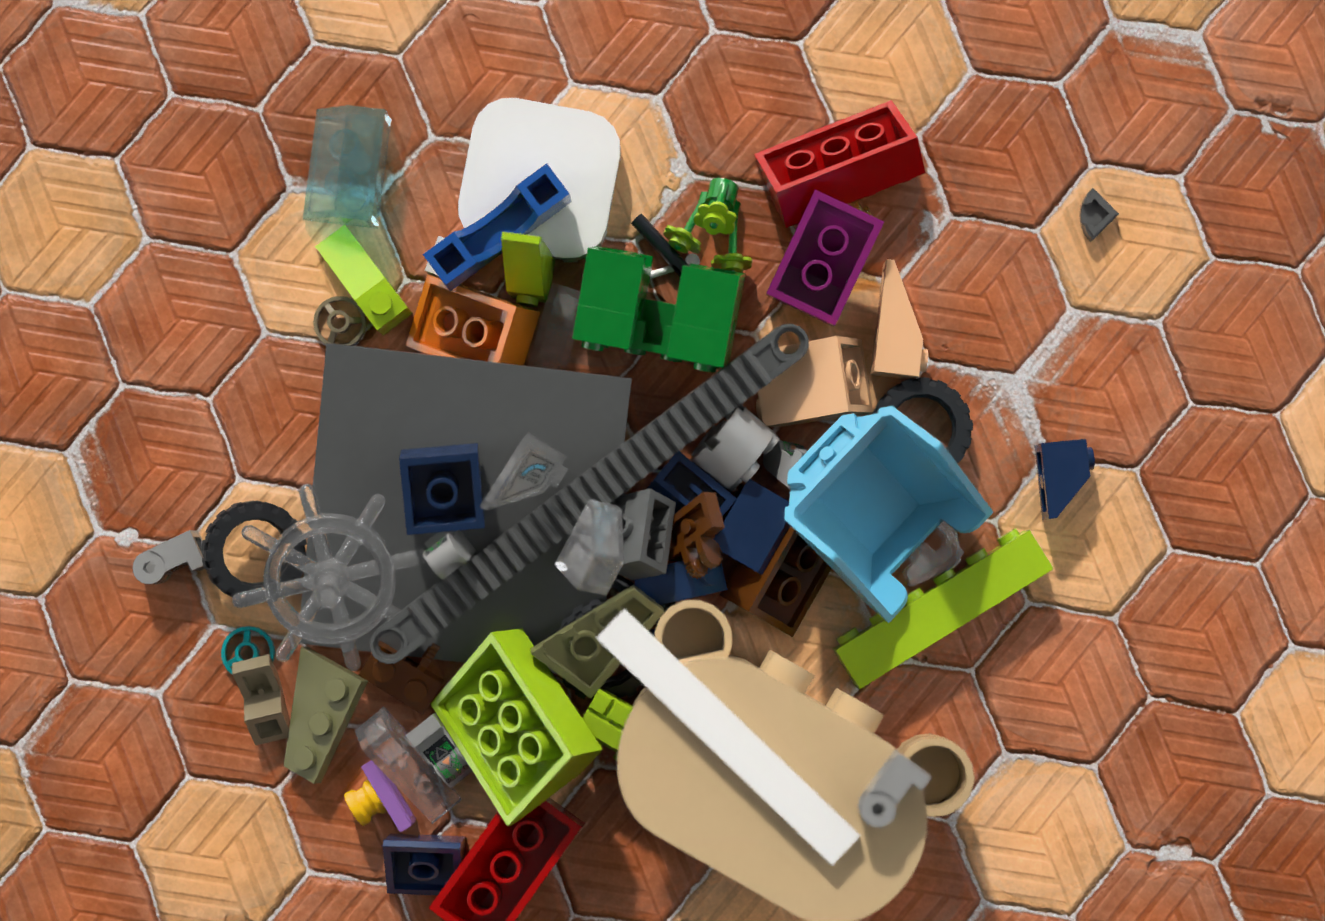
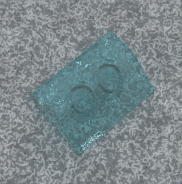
[303,105,391,229]

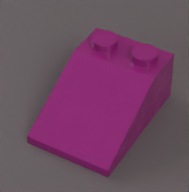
[766,190,884,327]

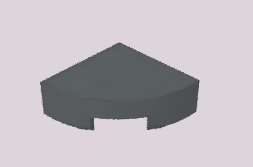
[1079,188,1119,242]

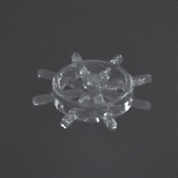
[232,484,426,671]

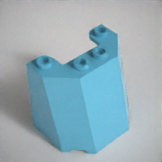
[784,406,993,623]

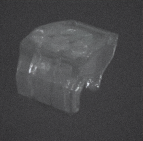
[902,521,964,587]

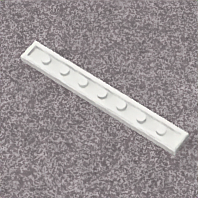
[597,609,860,865]

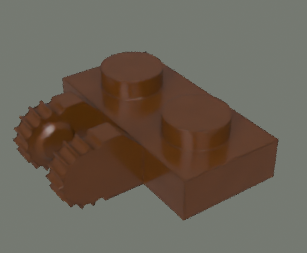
[668,492,725,579]
[358,640,444,715]

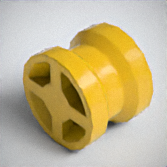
[344,780,387,826]

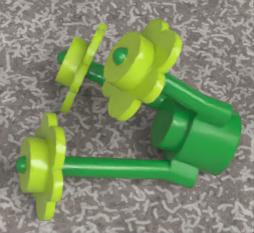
[663,178,752,273]

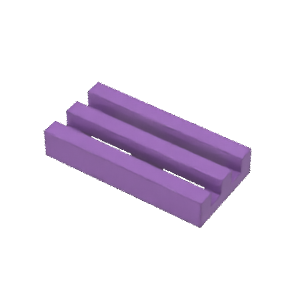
[361,757,416,832]

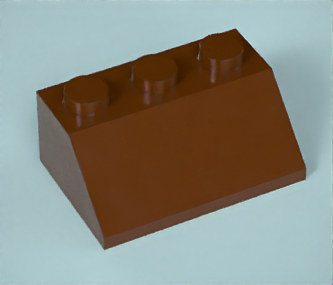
[720,526,832,637]

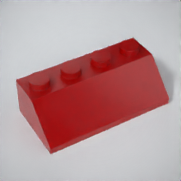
[754,100,926,228]
[429,798,585,921]

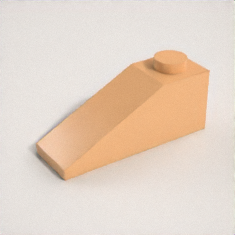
[870,259,928,379]

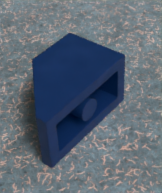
[1034,439,1095,520]
[634,561,728,605]

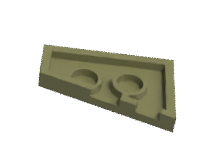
[530,584,664,698]
[284,647,368,784]

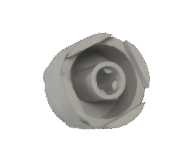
[690,404,780,493]

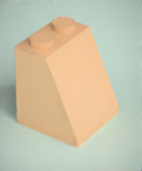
[756,336,873,427]

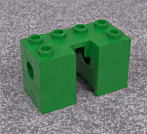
[572,246,746,373]

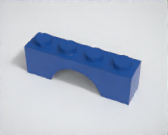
[423,163,572,291]

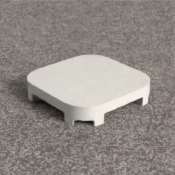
[458,98,621,262]

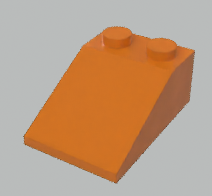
[405,275,540,366]

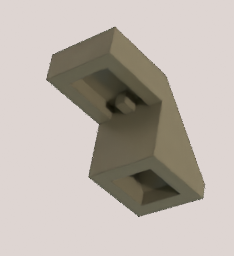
[232,654,290,745]

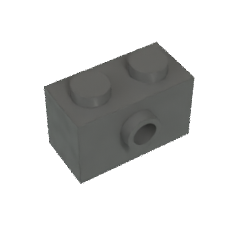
[606,489,676,580]

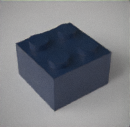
[399,443,485,535]

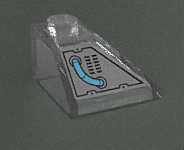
[480,432,568,511]

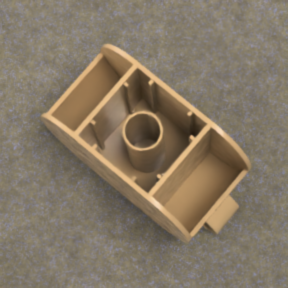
[617,600,975,921]

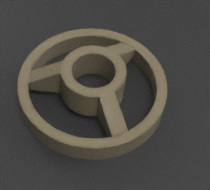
[313,296,367,346]

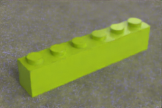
[833,528,1054,689]

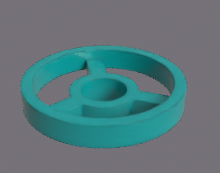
[221,626,275,675]

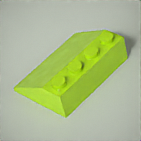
[430,628,603,827]

